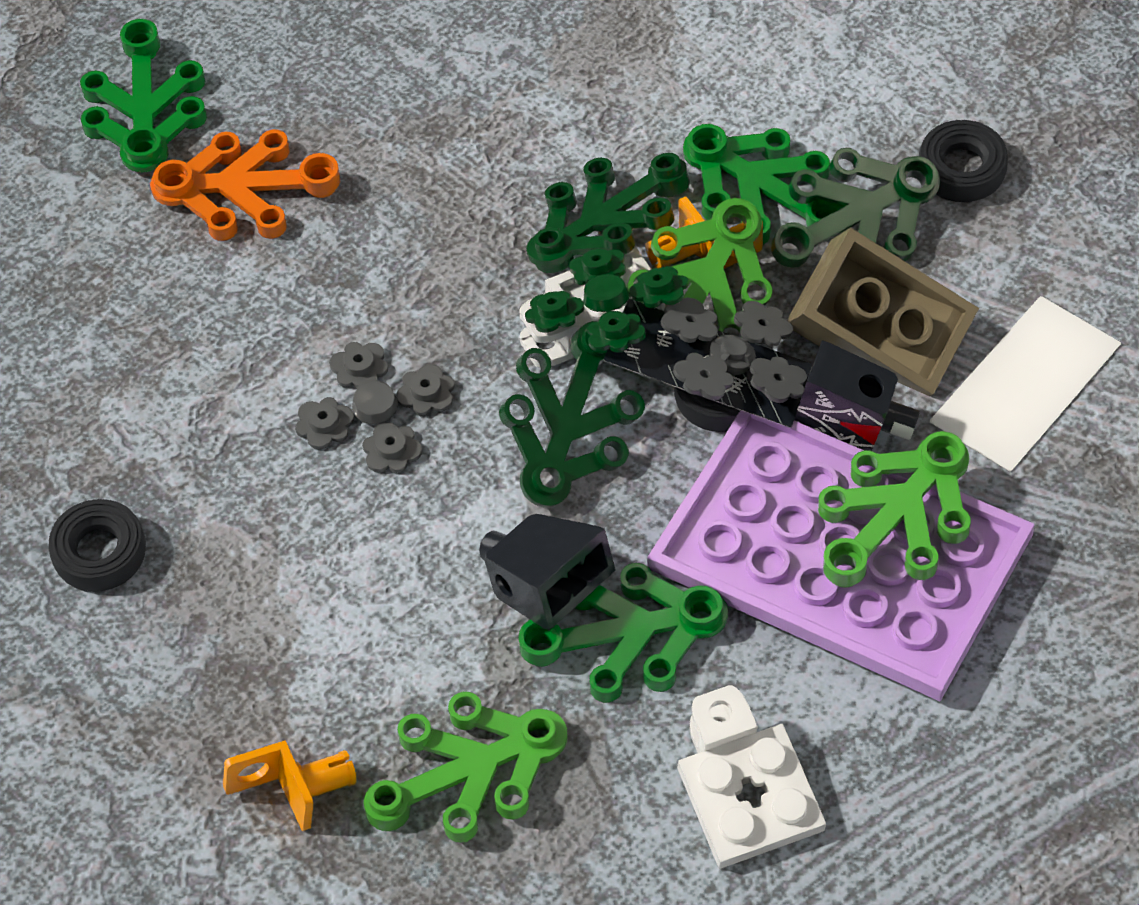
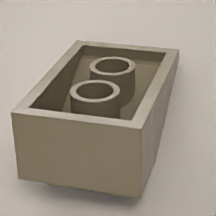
[787,227,979,396]

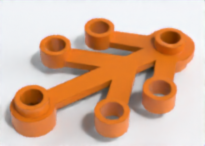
[150,129,340,241]

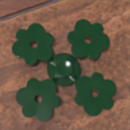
[525,248,689,352]

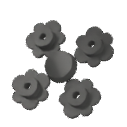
[661,298,807,403]
[295,342,455,473]

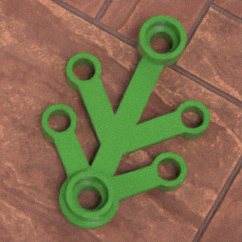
[627,198,772,333]
[818,431,971,588]
[364,692,568,843]

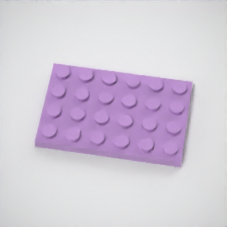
[647,410,1035,702]

